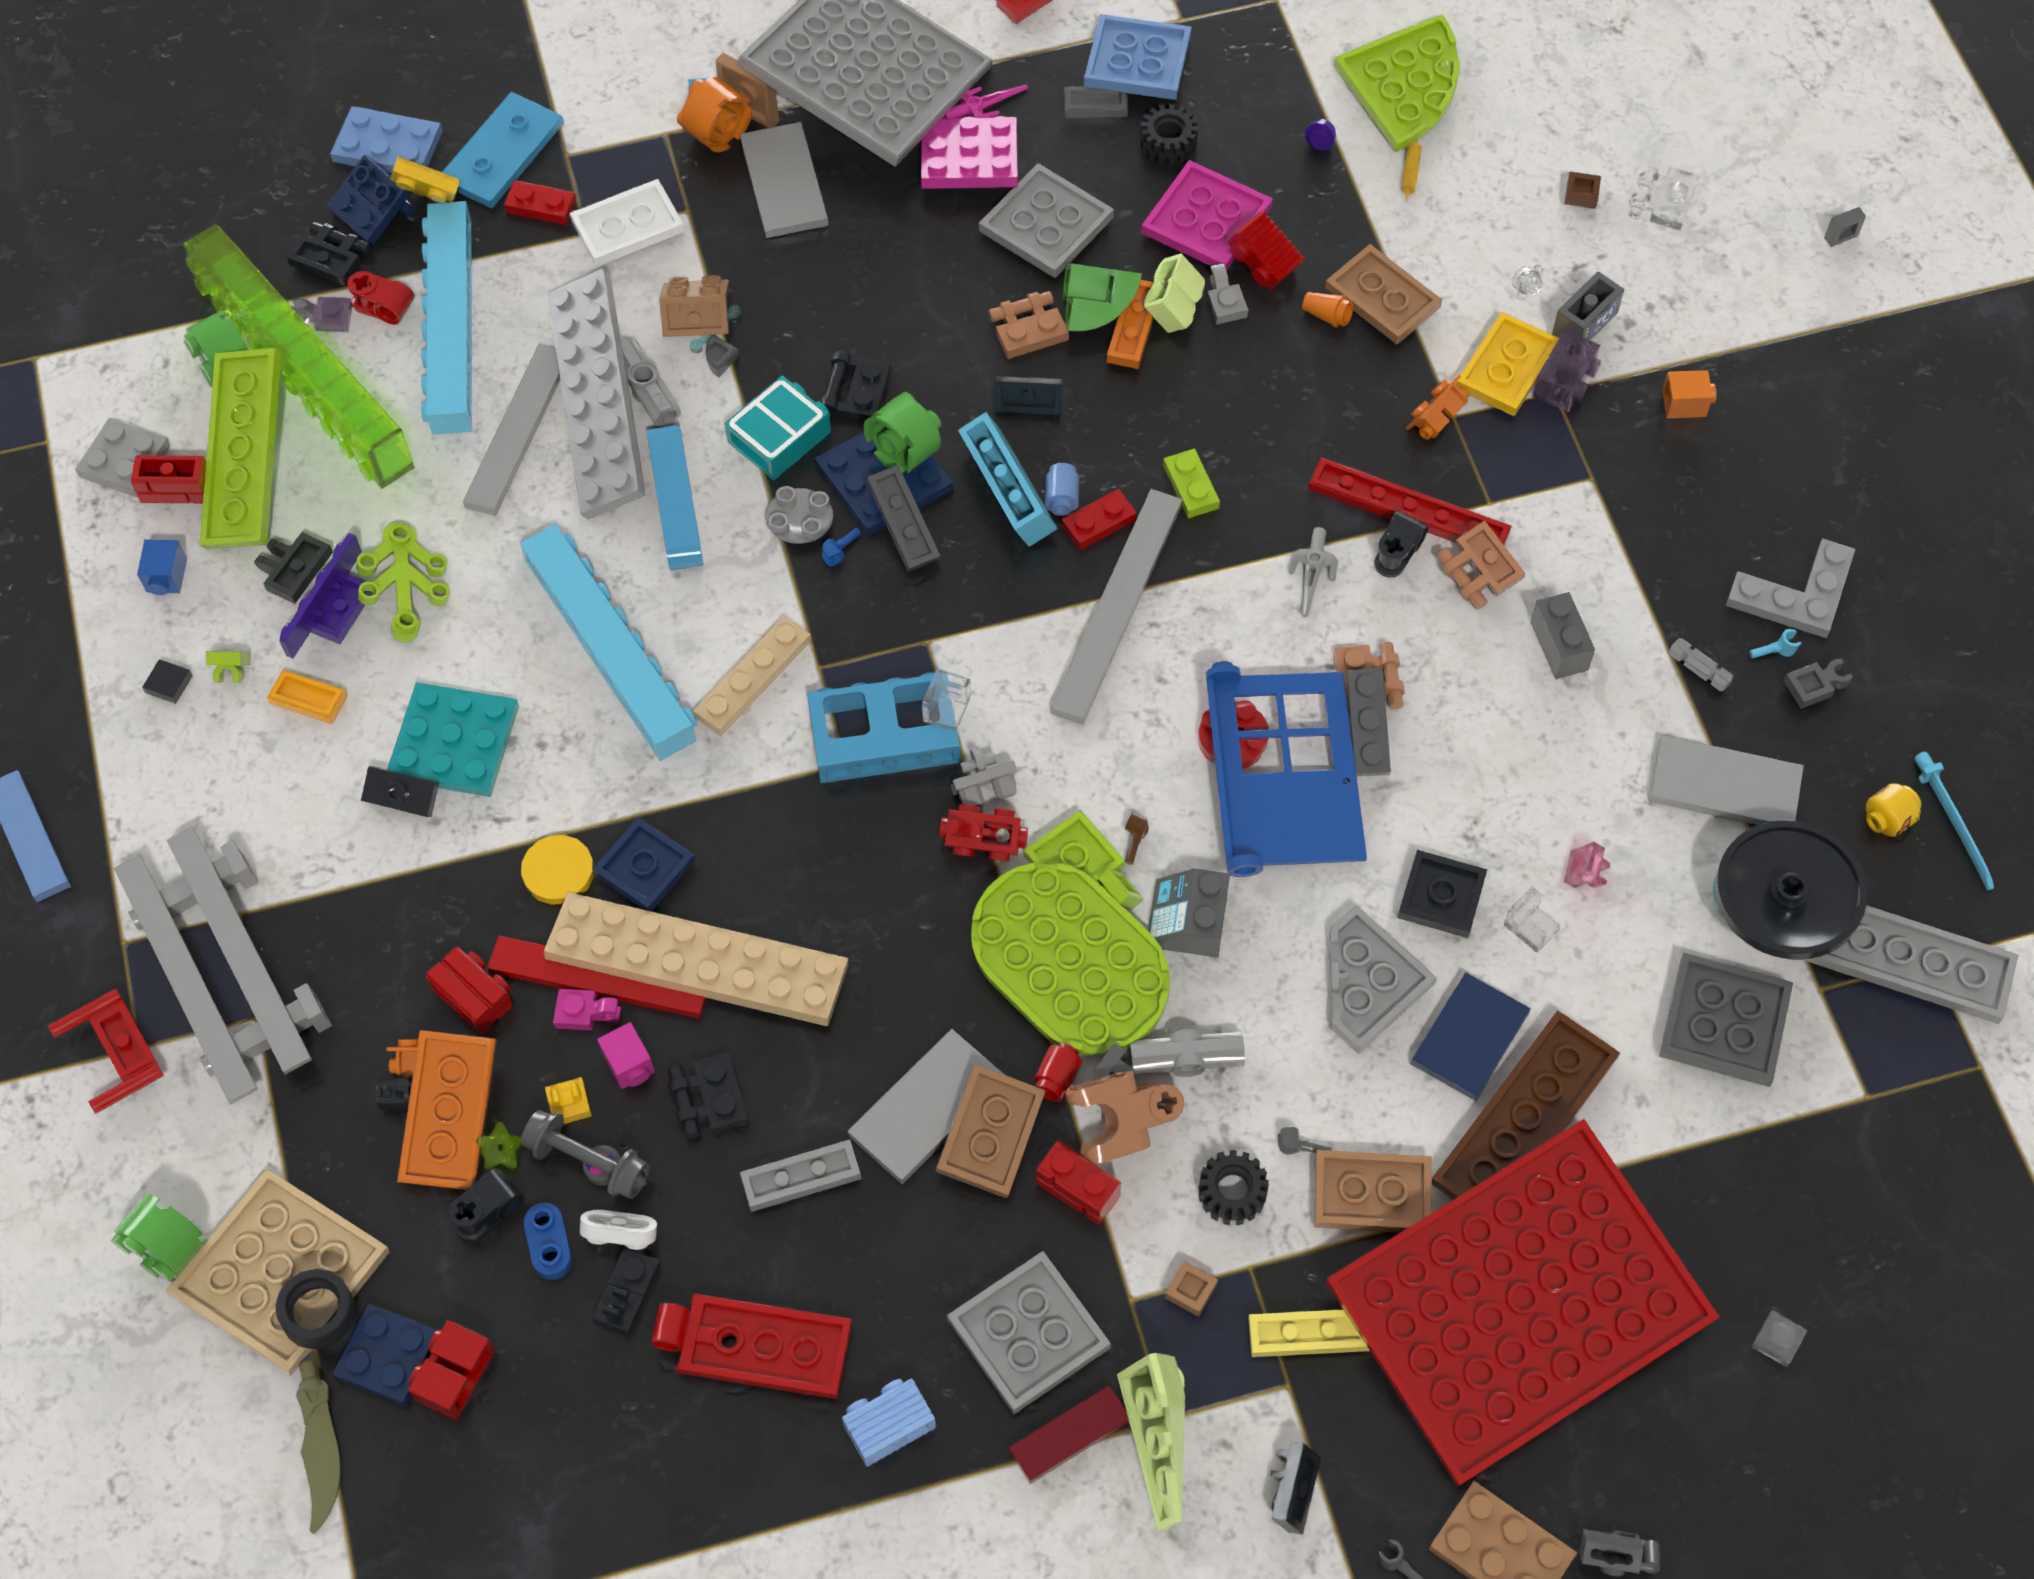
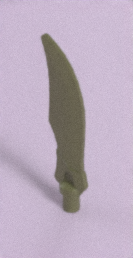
[296,1360,341,1534]

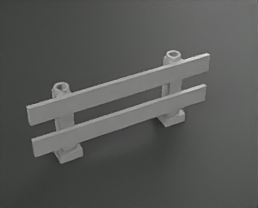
[114,826,332,1104]

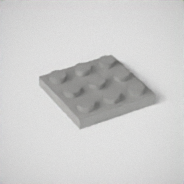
[979,163,1114,278]
[947,1251,1111,1414]

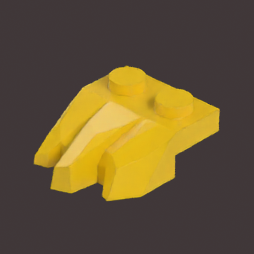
[390,156,460,203]

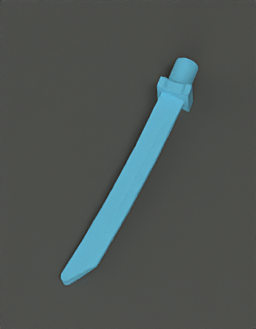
[1914,752,1994,890]

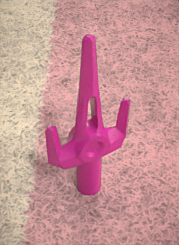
[943,84,1028,119]

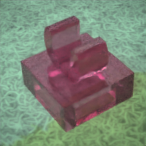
[1564,842,1611,888]

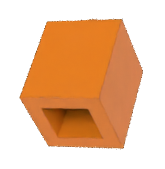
[1662,370,1716,419]

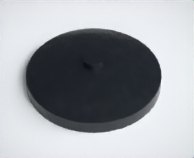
[1715,820,1868,960]

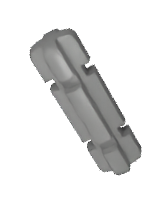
[1669,638,1734,691]

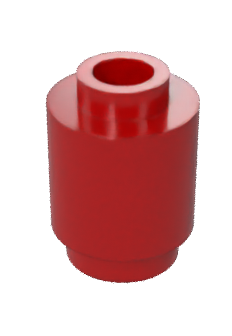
[1034,1043,1083,1102]

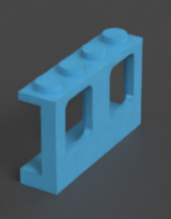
[807,672,961,783]

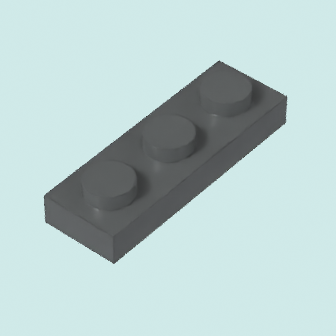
[866,465,940,572]
[1346,669,1391,777]

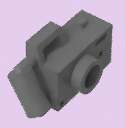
[1579,1529,1660,1576]

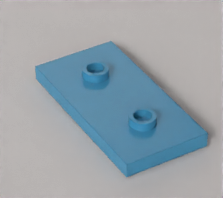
[442,92,564,209]

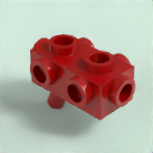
[940,804,1028,862]

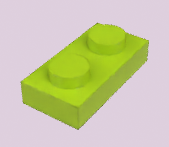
[1163,449,1220,518]

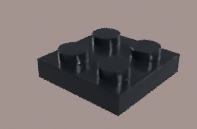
[1397,850,1488,938]

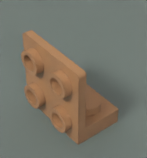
[659,275,729,337]

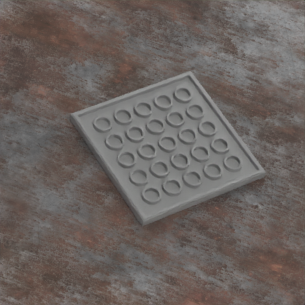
[737,0,993,167]

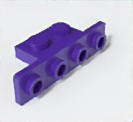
[279,533,373,659]

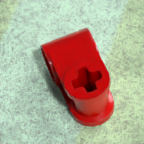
[347,271,415,325]

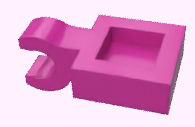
[553,989,622,1031]

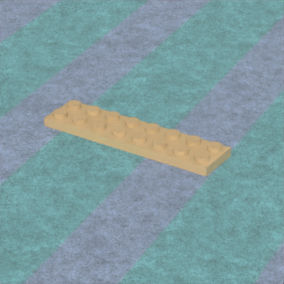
[544,892,848,1026]

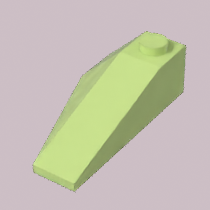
[1117,1353,1185,1531]

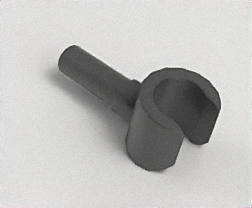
[1277,1127,1332,1155]
[1379,1540,1424,1579]

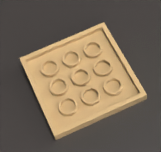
[167,1169,390,1376]

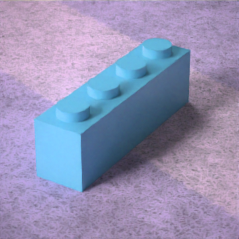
[958,412,1058,547]

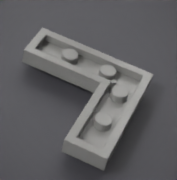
[1726,538,1855,638]

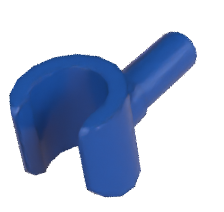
[822,528,861,567]

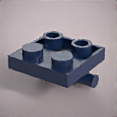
[327,155,416,245]

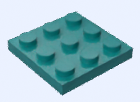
[387,682,519,797]

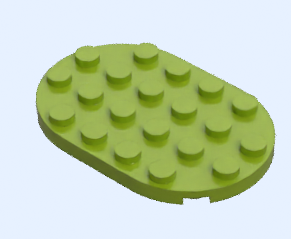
[971,863,1170,1056]

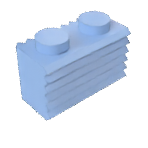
[842,1378,936,1467]

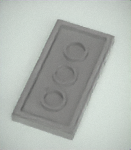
[740,122,828,238]
[1649,735,1804,825]
[847,1029,1005,1184]

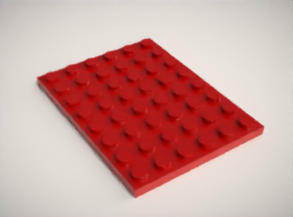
[1325,1119,1720,1487]

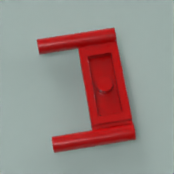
[48,988,164,1114]

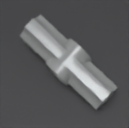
[621,337,681,427]
[1130,1029,1245,1077]

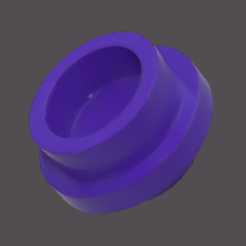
[1305,119,1336,151]

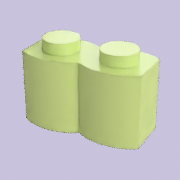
[1144,254,1205,333]

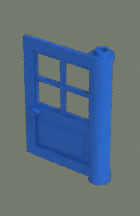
[1205,661,1367,877]

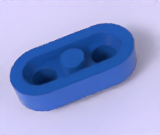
[524,1203,572,1280]

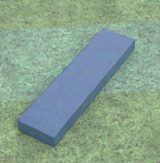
[0,770,71,902]

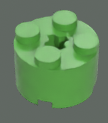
[183,310,248,387]
[864,392,941,473]
[111,1193,207,1281]

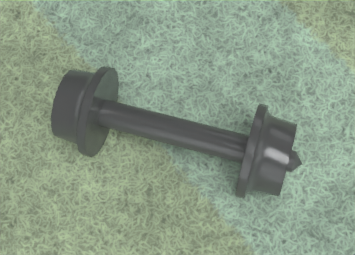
[521,1110,650,1199]

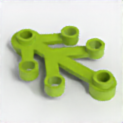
[356,523,450,643]

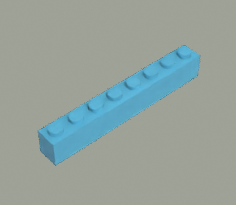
[421,201,472,435]
[520,524,697,761]

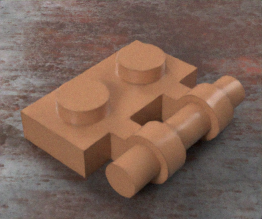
[988,291,1069,359]
[1437,520,1526,610]
[1334,642,1405,715]

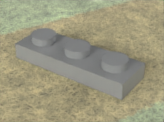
[740,1140,861,1212]

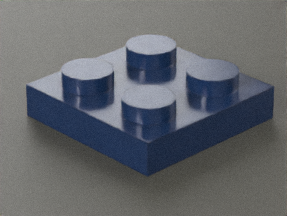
[592,817,696,912]
[332,1303,437,1407]

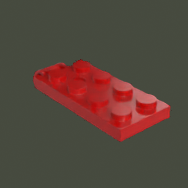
[651,1294,852,1399]

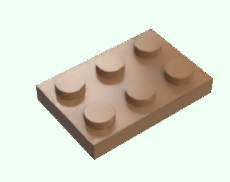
[1325,244,1442,344]
[935,1064,1046,1198]
[1314,1150,1432,1233]
[1429,1481,1577,1579]

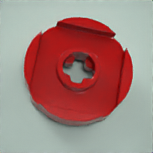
[1198,700,1269,769]

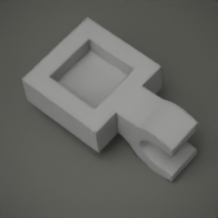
[1207,264,1248,324]

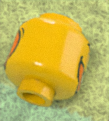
[1865,784,1921,837]

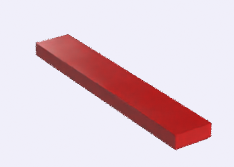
[1308,457,1512,546]
[487,936,707,1019]

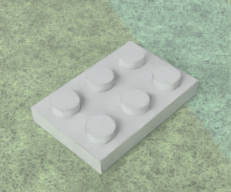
[570,179,685,267]

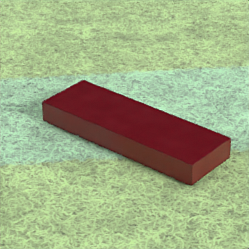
[1009,1385,1130,1484]

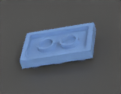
[330,106,443,173]

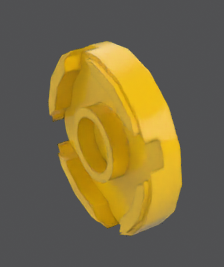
[521,835,594,905]

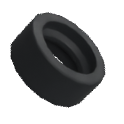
[275,1269,355,1349]

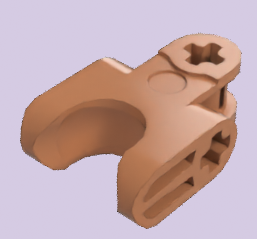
[1066,1071,1184,1164]

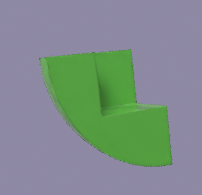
[1063,263,1142,331]

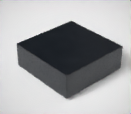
[142,659,193,704]

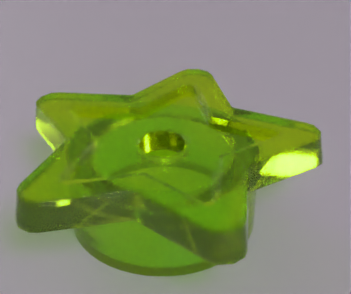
[476,1122,521,1170]

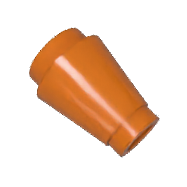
[1302,292,1354,327]

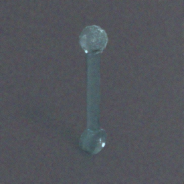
[690,305,741,354]

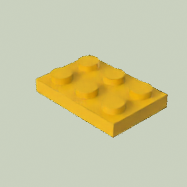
[1456,312,1561,416]

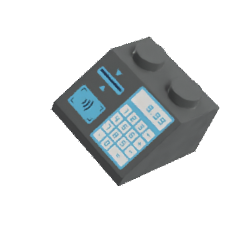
[1148,868,1230,958]

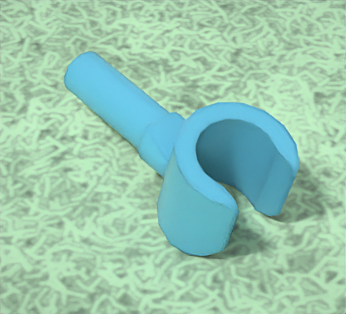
[1749,629,1802,659]

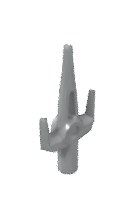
[1288,527,1338,617]

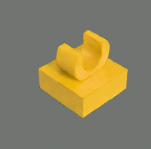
[545,1077,592,1124]

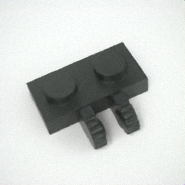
[254,532,333,604]

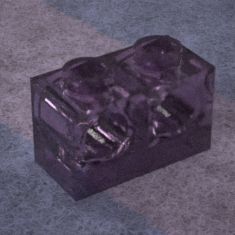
[1532,330,1602,412]

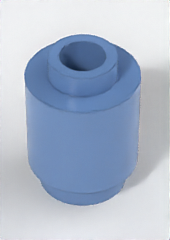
[1045,463,1079,516]

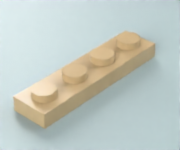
[693,616,811,736]

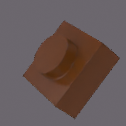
[1564,171,1601,209]

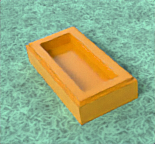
[267,669,348,724]

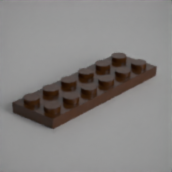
[1432,1010,1620,1200]

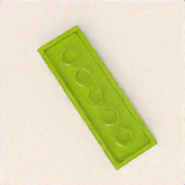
[199,348,282,550]

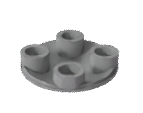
[765,486,833,543]

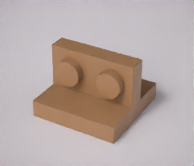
[715,53,779,128]

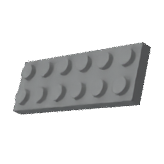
[1804,906,2019,1024]

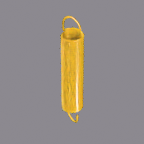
[1401,136,1422,202]

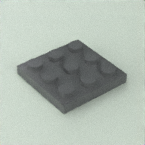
[1658,953,1793,1087]

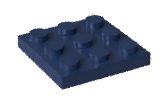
[814,432,954,536]

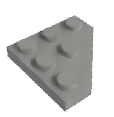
[1330,905,1437,1054]

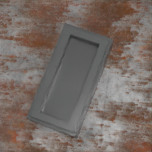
[1064,87,1128,118]

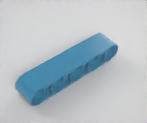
[646,424,704,571]

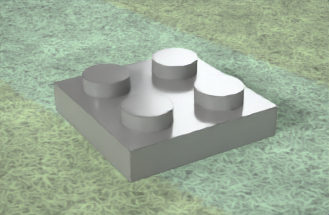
[75,418,170,497]

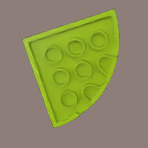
[1334,14,1460,152]

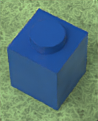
[137,539,187,595]

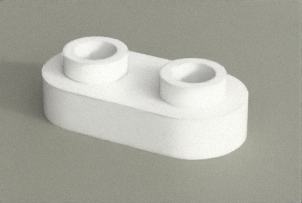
[580,1210,657,1250]

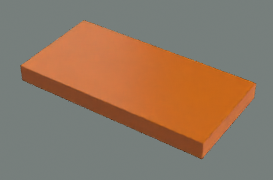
[397,1030,497,1190]

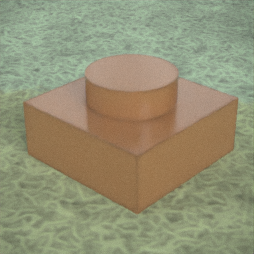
[1165,1261,1218,1317]

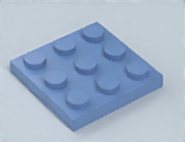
[1084,14,1192,100]

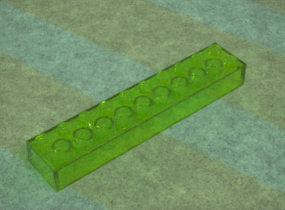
[183,224,415,489]

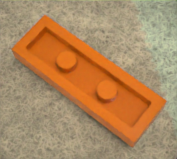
[1107,280,1154,369]

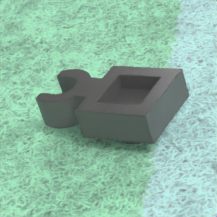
[1783,659,1853,709]

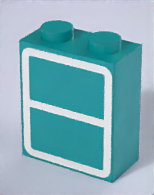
[724,375,831,480]

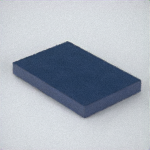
[1411,972,1531,1101]

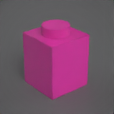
[597,1022,655,1089]

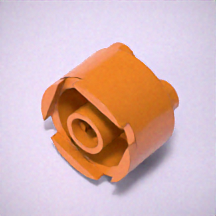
[677,77,752,152]

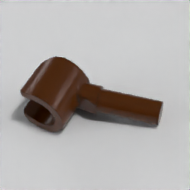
[1125,812,1149,865]

